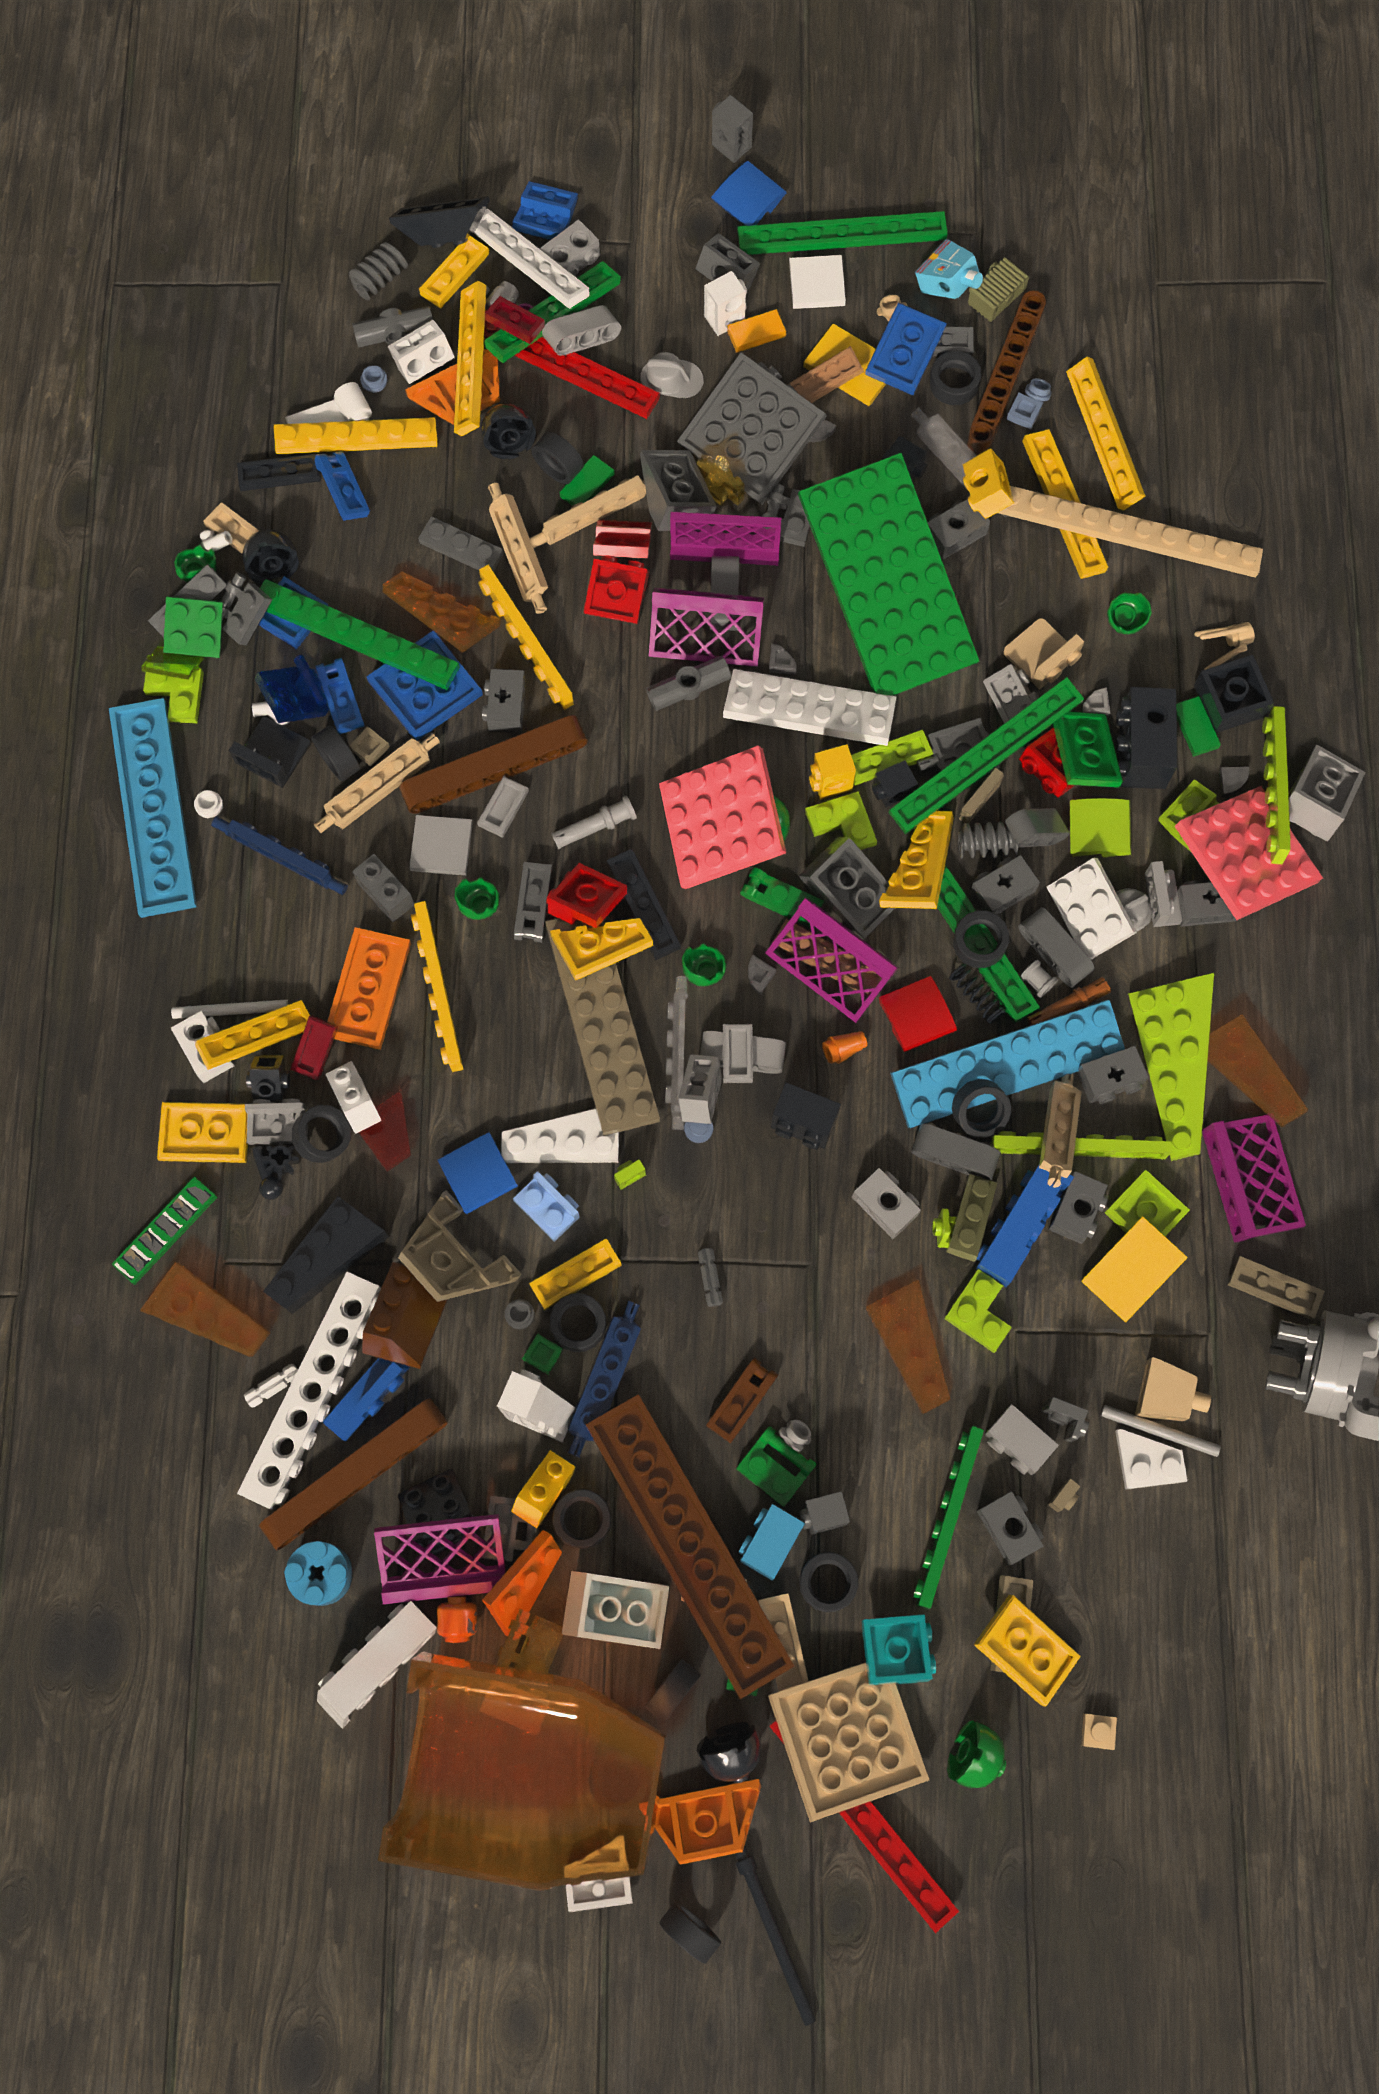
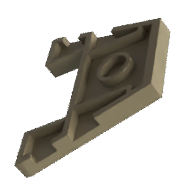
[398,1190,521,1302]

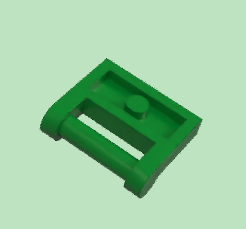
[736,1426,817,1508]

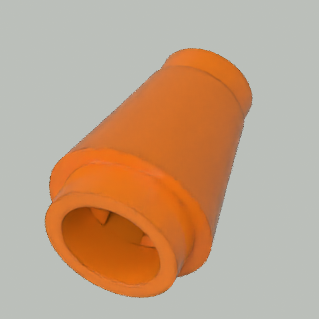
[822,1031,867,1064]

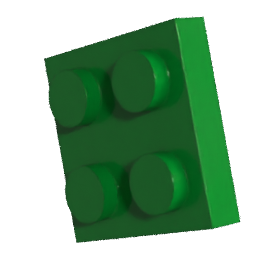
[163,596,223,658]

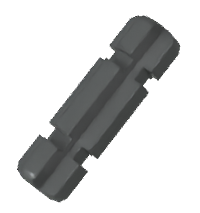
[698,1248,723,1307]

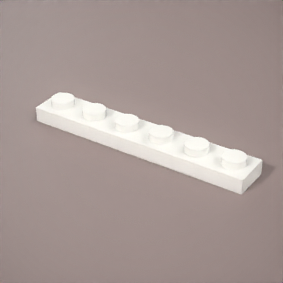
[473,209,589,309]

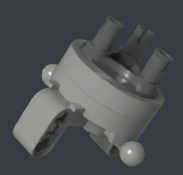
[1265,1310,1379,1441]

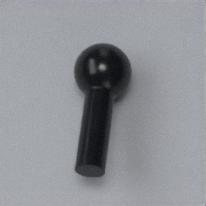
[251,1146,283,1200]

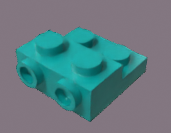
[861,1615,936,1685]

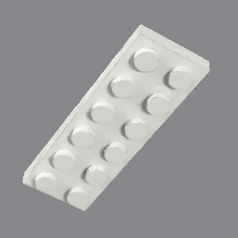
[723,669,896,746]

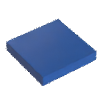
[258,576,328,649]

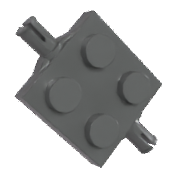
[917,718,1000,776]

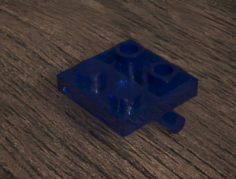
[255,655,329,723]

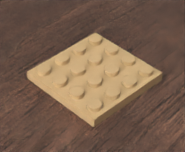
[768,1663,929,1822]

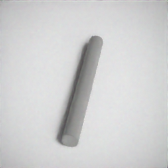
[1100,1405,1221,1457]

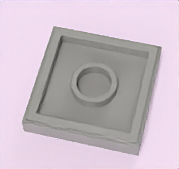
[409,815,473,876]

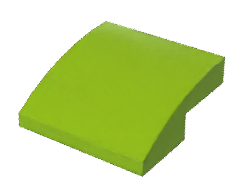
[1158,779,1220,852]
[1070,798,1131,858]

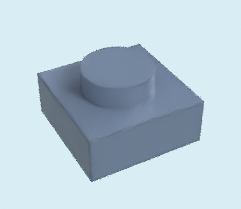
[1007,393,1043,430]

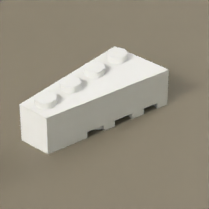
[497,1369,576,1443]
[317,1601,437,1729]

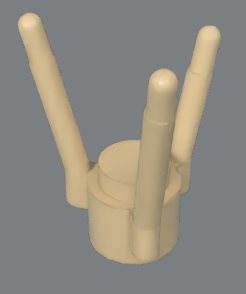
[1194,622,1255,670]

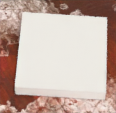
[789,255,846,309]

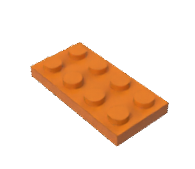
[328,927,411,1050]

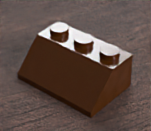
[362,1262,448,1369]

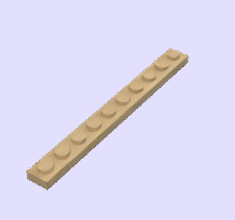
[998,486,1263,578]

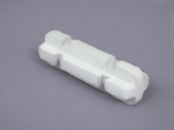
[244,1364,298,1407]

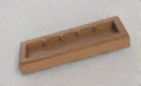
[789,346,864,403]

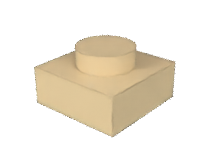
[1081,1713,1117,1750]

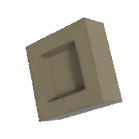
[349,726,389,767]
[1048,1479,1080,1512]

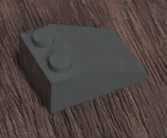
[640,450,717,531]
[799,837,895,939]

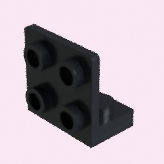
[229,717,311,788]
[398,1469,481,1560]

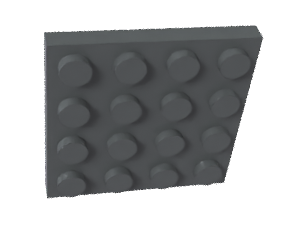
[677,352,827,505]

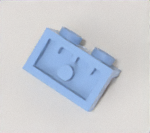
[513,1171,580,1242]

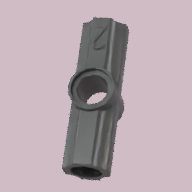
[352,306,433,348]
[646,656,731,711]

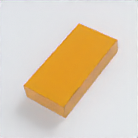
[727,309,786,353]

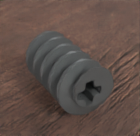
[349,242,408,300]
[958,822,1018,859]

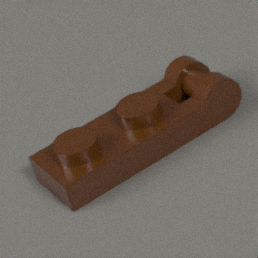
[706,1357,779,1444]

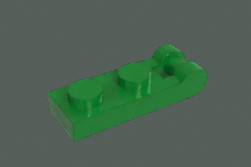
[740,868,824,928]

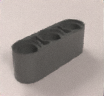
[710,556,739,631]
[1005,808,1070,847]
[1018,907,1094,988]
[911,1124,1001,1181]

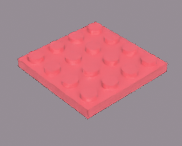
[659,746,786,889]
[1175,786,1323,920]

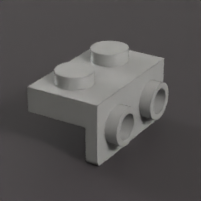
[245,1099,308,1145]

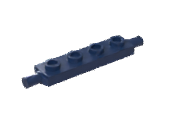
[211,816,348,896]
[567,1301,641,1458]

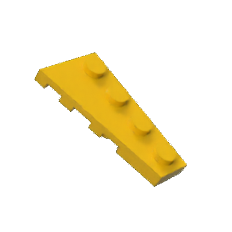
[879,811,954,909]

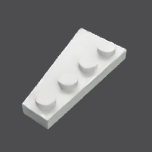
[501,1109,619,1163]

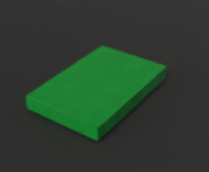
[1053,712,1123,788]

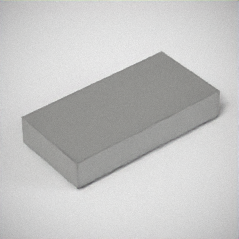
[477,776,529,838]
[723,1024,753,1083]

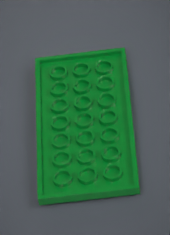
[798,453,980,696]

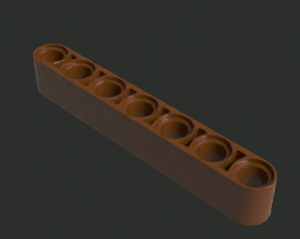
[966,290,1046,457]
[399,715,588,814]
[259,1398,449,1551]

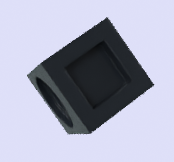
[872,760,918,808]

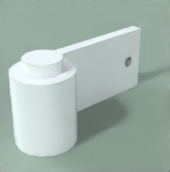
[285,382,372,424]

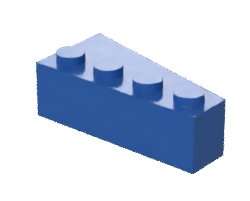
[976,1163,1074,1288]

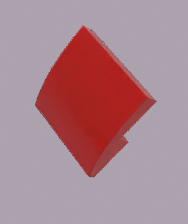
[593,520,652,558]
[879,976,957,1052]

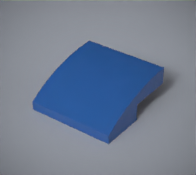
[711,161,787,226]
[512,181,578,240]
[438,1132,518,1214]

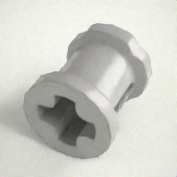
[1020,960,1058,998]

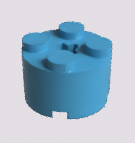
[284,1541,352,1606]

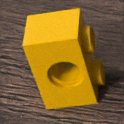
[962,448,1014,519]
[809,744,856,800]
[511,1450,575,1528]

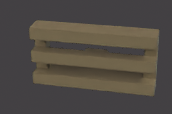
[959,768,1004,823]

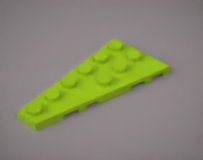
[1128,973,1214,1161]

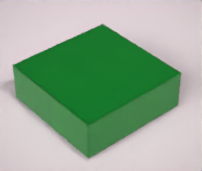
[522,1333,564,1375]

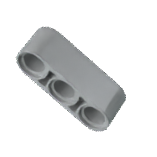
[542,305,621,356]
[700,1031,786,1074]

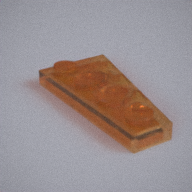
[382,572,501,653]
[1207,1015,1308,1127]
[140,1262,271,1357]
[865,1280,950,1414]

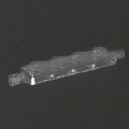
[911,408,1007,517]
[665,976,688,1130]

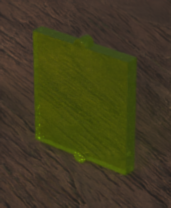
[141,646,204,680]

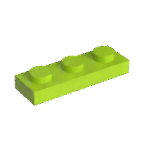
[851,730,933,786]

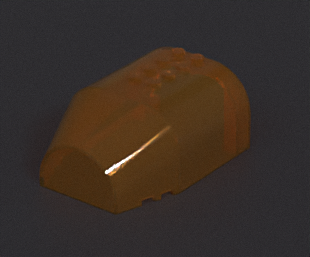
[378,1652,667,1891]

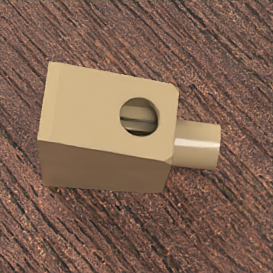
[1135,1357,1211,1421]

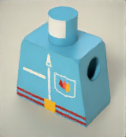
[915,239,983,299]

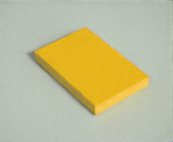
[803,324,886,406]
[157,1102,248,1163]
[1082,1216,1188,1323]
[974,1595,1081,1707]

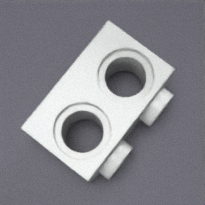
[704,271,747,336]
[388,320,454,384]
[171,1011,234,1083]
[326,1061,382,1134]

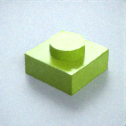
[614,1160,646,1190]

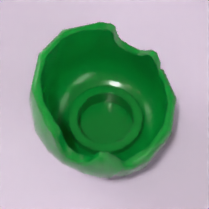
[174,545,217,583]
[1107,592,1152,634]
[454,877,500,920]
[682,943,726,986]

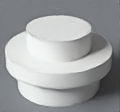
[194,790,223,818]

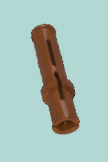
[1026,977,1111,1026]

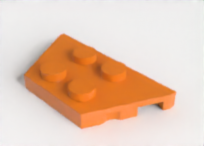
[405,349,500,425]
[640,1779,761,1865]

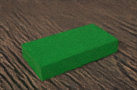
[559,455,615,506]
[1176,696,1221,757]

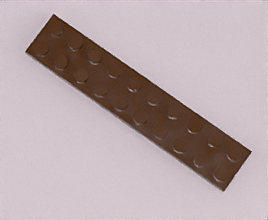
[586,1394,794,1699]

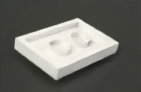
[1047,858,1137,960]

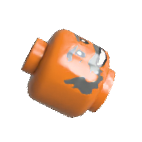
[437,1595,477,1643]

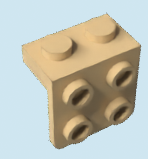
[1004,618,1084,690]

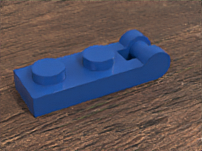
[315,451,370,521]
[315,657,365,734]

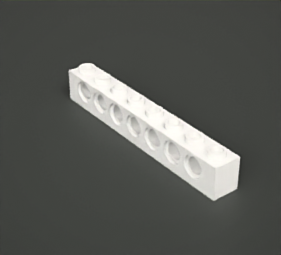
[237,1272,381,1511]

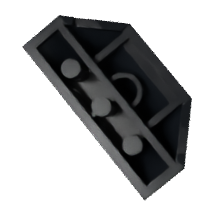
[389,196,490,248]

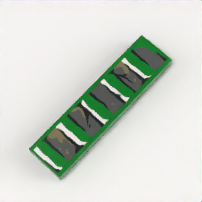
[112,1177,218,1285]

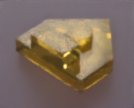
[697,455,745,506]

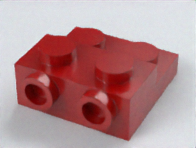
[584,555,650,624]
[1019,728,1075,798]
[546,863,627,928]

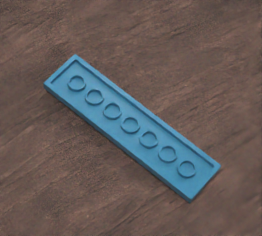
[109,698,197,918]
[890,1000,1125,1128]

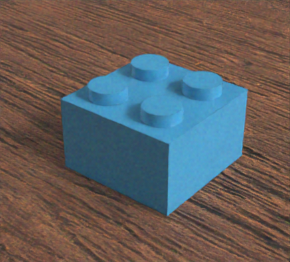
[738,1504,805,1581]

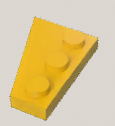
[550,918,653,981]

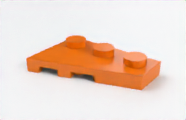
[482,1530,562,1640]

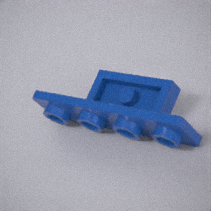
[323,1358,411,1441]

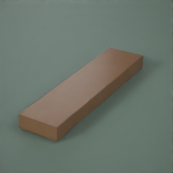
[772,919,882,997]

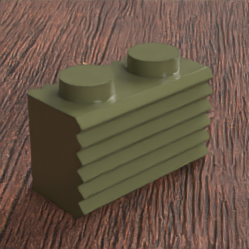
[968,257,1029,322]

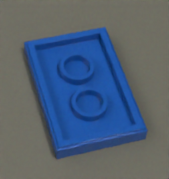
[865,303,947,395]

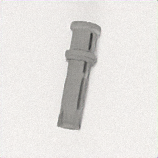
[551,795,637,850]

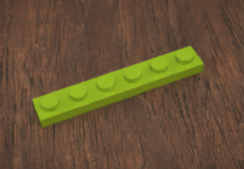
[1262,706,1291,865]
[990,1131,1172,1159]

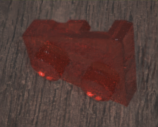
[358,1092,411,1172]

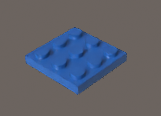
[367,630,483,741]

